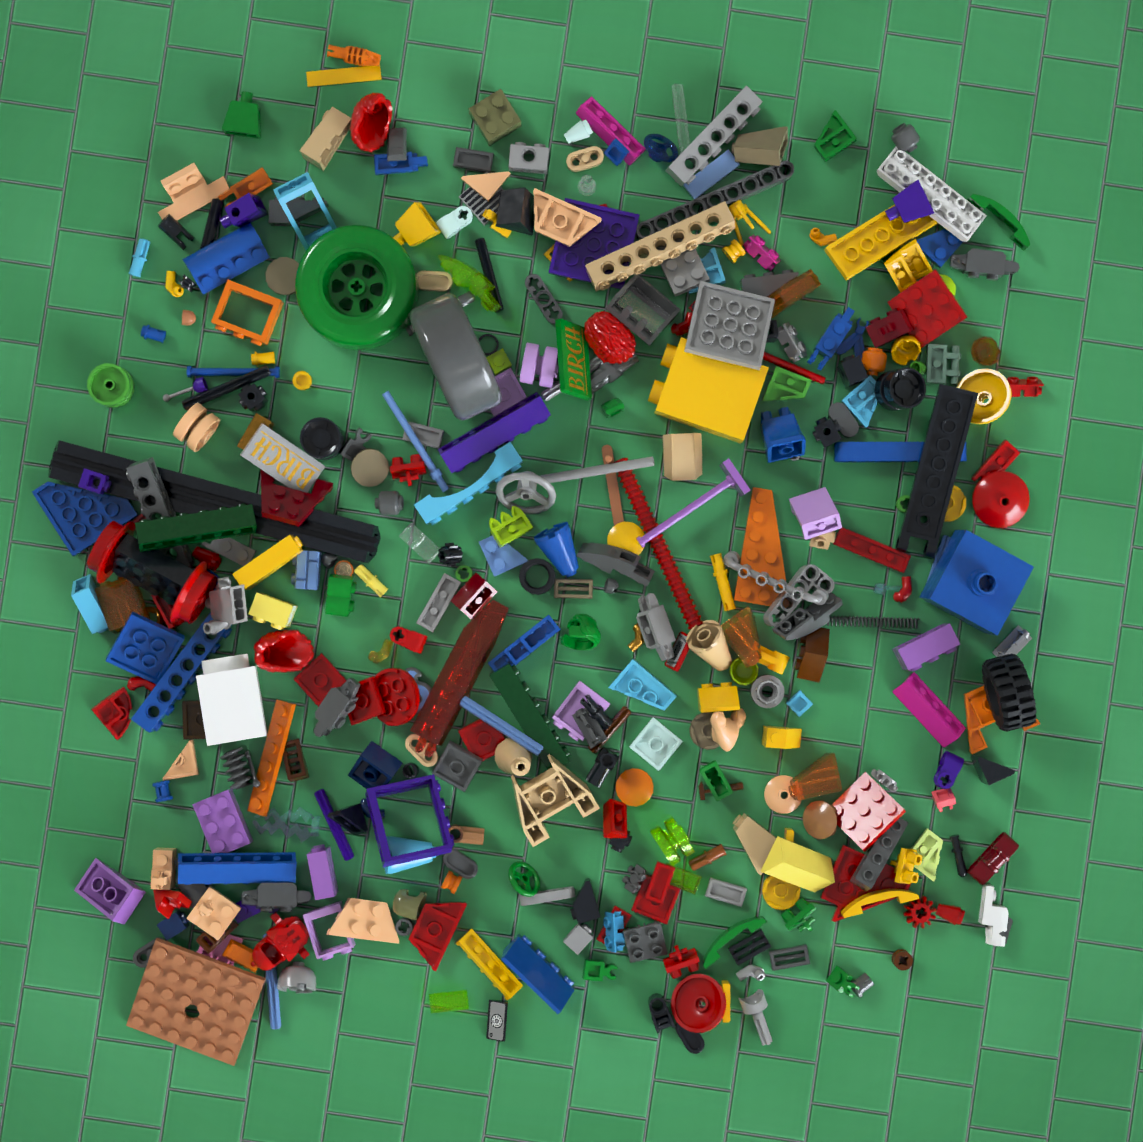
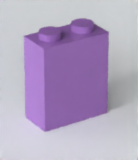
[307,844,339,900]

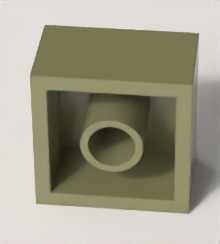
[468,89,521,146]

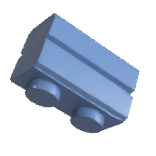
[291,550,322,590]

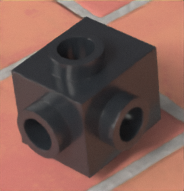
[238,383,268,412]
[812,416,841,448]

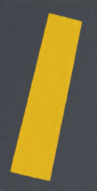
[306,65,381,87]

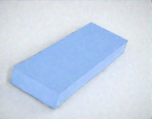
[683,149,740,199]

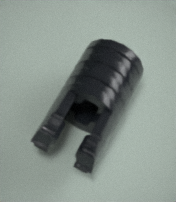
[158,214,195,250]

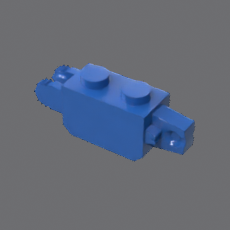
[807,307,855,371]

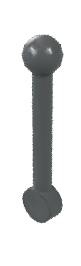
[245,750,260,787]

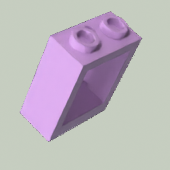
[303,901,356,961]

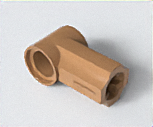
[448,824,485,845]

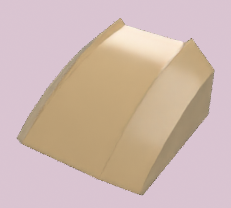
[662,433,702,481]

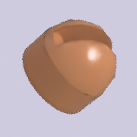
[182,310,196,326]

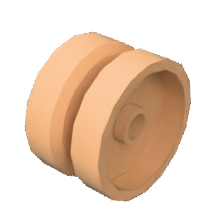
[173,403,221,452]

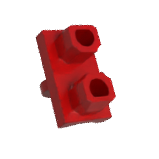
[390,454,427,486]
[662,945,700,979]

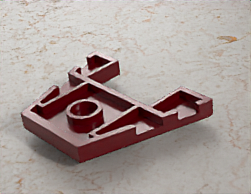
[260,469,333,527]

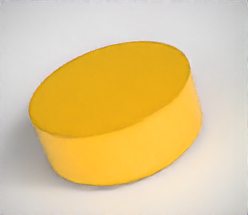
[292,371,312,391]

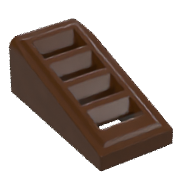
[283,738,309,782]
[196,920,239,954]

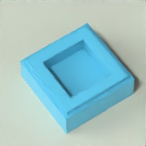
[786,690,813,717]

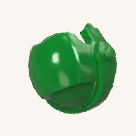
[560,614,601,650]

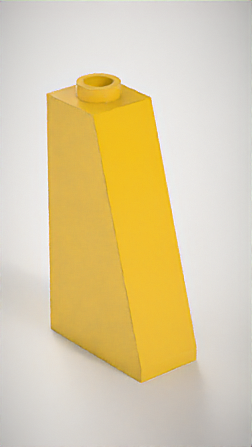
[232,535,303,590]

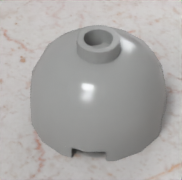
[277,962,316,993]

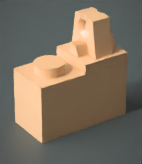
[151,847,177,890]

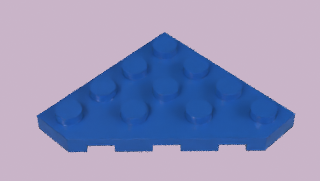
[32,482,139,557]

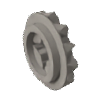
[871,769,898,792]

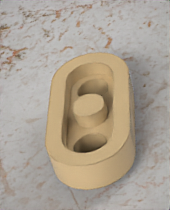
[566,146,604,172]
[405,734,438,767]

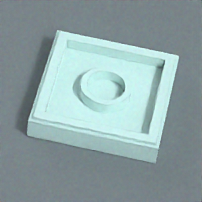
[629,717,683,771]

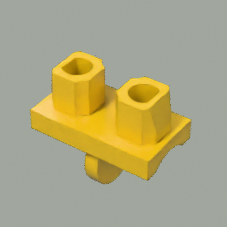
[890,848,923,884]

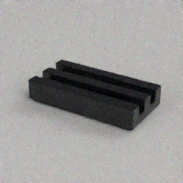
[728,929,771,965]

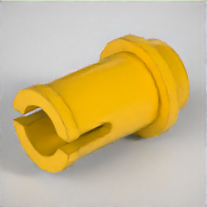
[251,351,275,367]

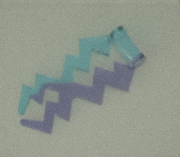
[253,807,321,843]

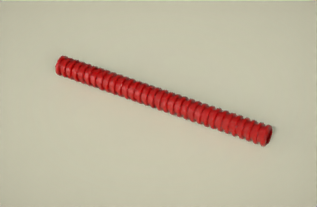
[614,457,703,630]

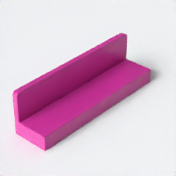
[893,672,966,748]

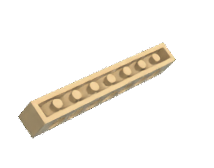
[585,201,735,291]

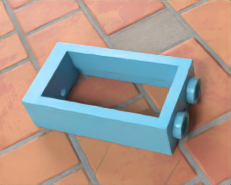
[273,172,337,250]

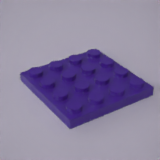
[548,198,640,290]

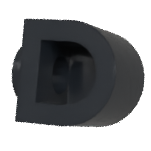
[608,830,632,853]

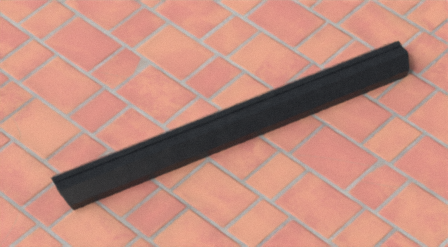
[48,440,381,563]

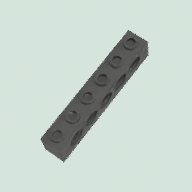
[126,457,195,568]

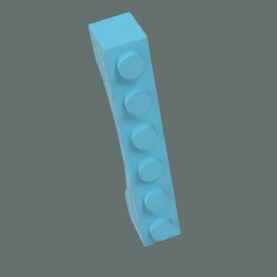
[414,442,523,526]

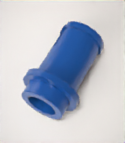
[141,325,166,343]

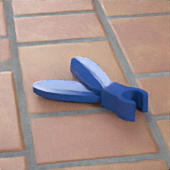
[836,317,869,360]

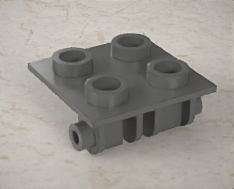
[623,921,668,963]

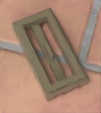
[554,579,593,599]

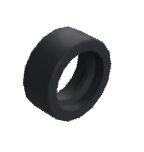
[519,558,555,595]

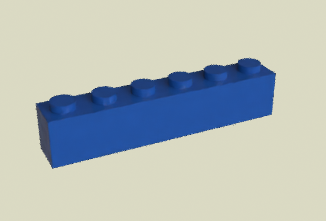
[178,852,297,885]

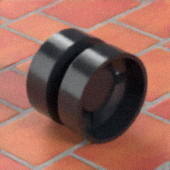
[875,367,926,411]
[300,417,344,460]

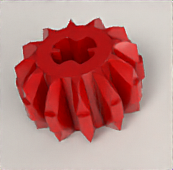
[903,896,936,928]

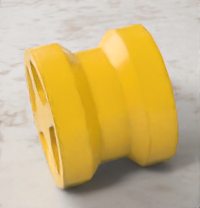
[722,239,746,264]

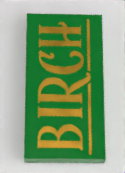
[555,318,592,401]

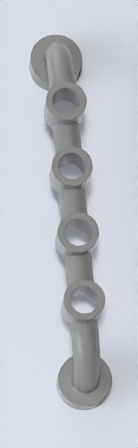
[723,551,828,605]

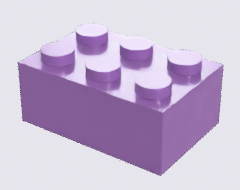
[892,623,960,672]
[192,789,253,853]

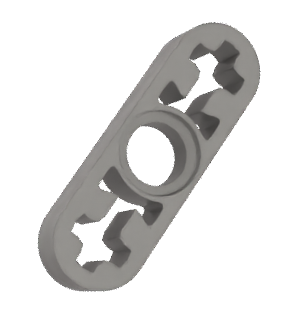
[519,886,576,906]

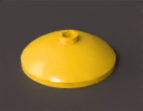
[956,369,1012,424]

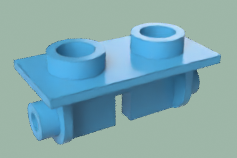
[603,911,625,953]

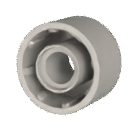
[750,675,784,708]

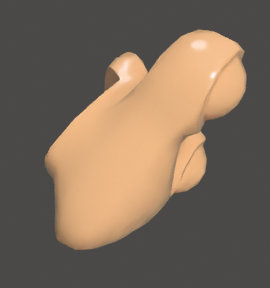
[710,708,746,752]

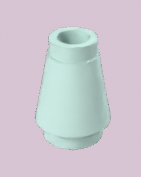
[564,119,593,144]

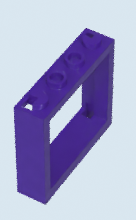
[365,774,455,868]

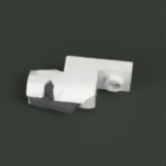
[978,884,1013,947]

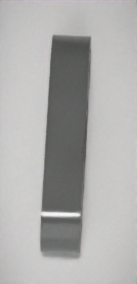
[525,274,563,324]

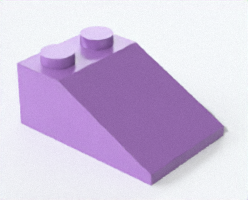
[74,858,146,925]

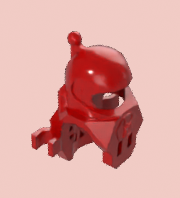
[251,912,310,971]

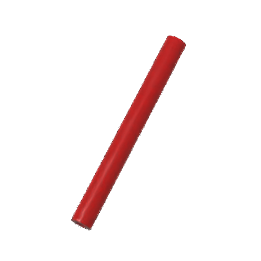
[763,352,826,384]

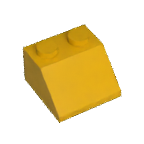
[697,682,740,713]

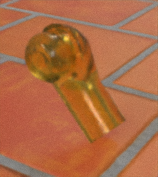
[368,639,394,663]

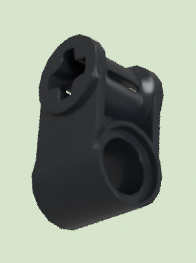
[648,993,675,1034]

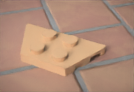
[533,188,602,247]
[326,898,399,944]

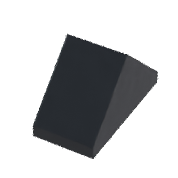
[328,803,368,835]

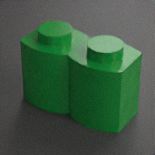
[325,574,357,617]

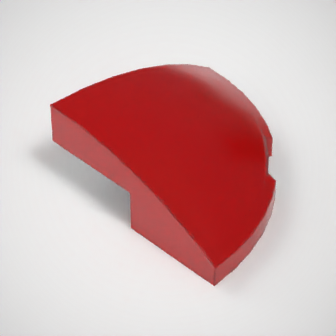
[91,687,132,740]

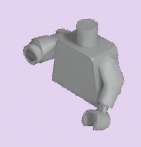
[203,576,248,635]

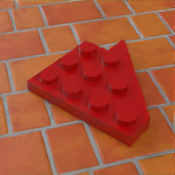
[820,845,911,922]

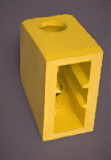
[393,202,441,246]

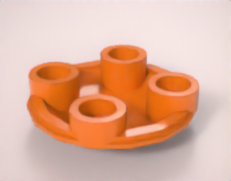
[615,768,654,807]

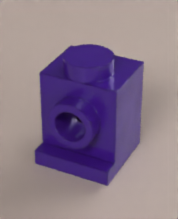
[78,468,111,495]

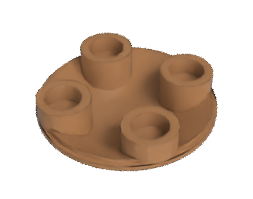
[803,801,837,839]

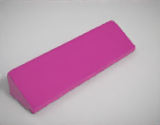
[576,96,646,166]

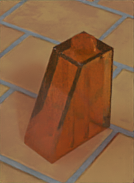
[768,269,821,318]
[721,606,762,669]
[788,752,842,801]

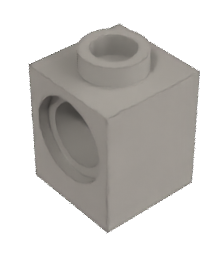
[563,923,593,955]

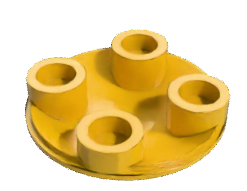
[607,522,644,555]

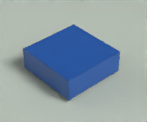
[604,139,630,166]

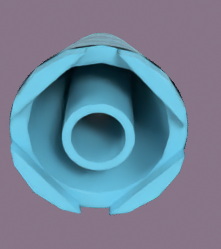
[384,836,436,874]

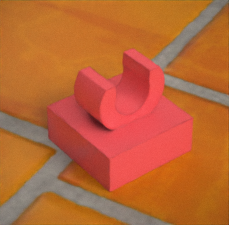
[931,788,956,812]

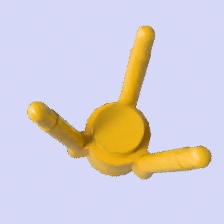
[728,200,771,246]

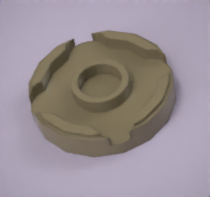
[265,257,299,295]
[350,448,389,487]
[689,712,719,750]

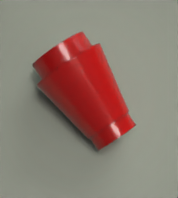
[192,546,222,571]
[935,904,965,925]

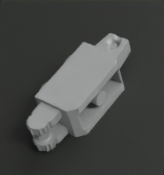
[636,593,676,661]

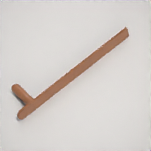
[602,445,624,526]

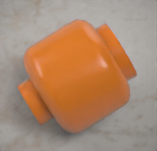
[861,347,887,376]

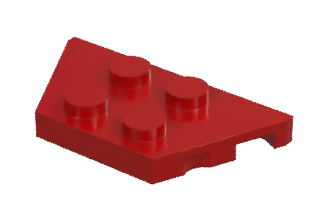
[409,902,467,971]

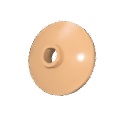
[764,775,803,814]

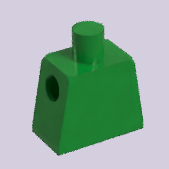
[222,91,261,139]

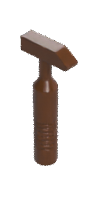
[698,781,744,800]

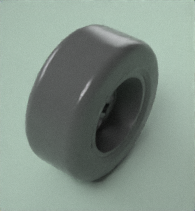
[409,293,502,421]

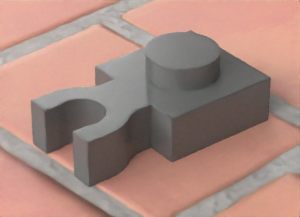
[339,427,372,461]

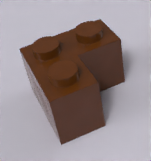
[794,627,830,682]

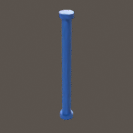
[187,366,280,378]

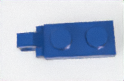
[374,152,428,175]

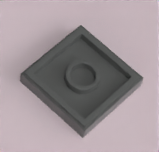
[432,741,483,792]

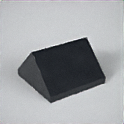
[496,187,535,236]
[970,754,1015,785]

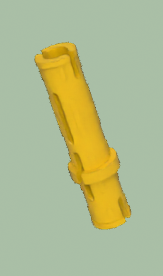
[710,553,736,611]

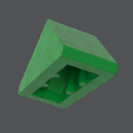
[699,760,734,802]

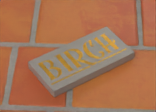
[240,423,325,493]

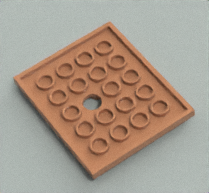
[126,938,266,1066]

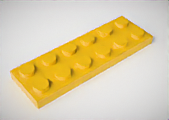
[824,205,938,281]

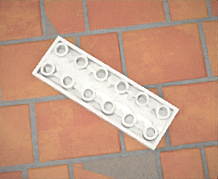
[877,147,987,242]

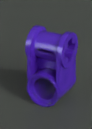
[933,751,964,789]

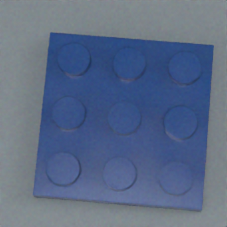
[105,612,185,684]

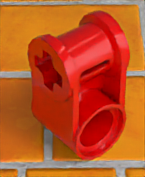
[390,626,428,654]

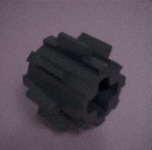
[438,543,463,567]

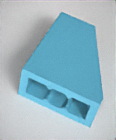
[71,574,110,634]

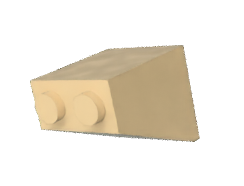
[733,813,777,875]

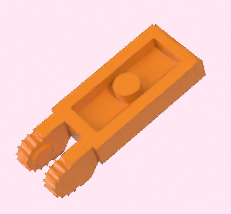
[218,167,273,207]

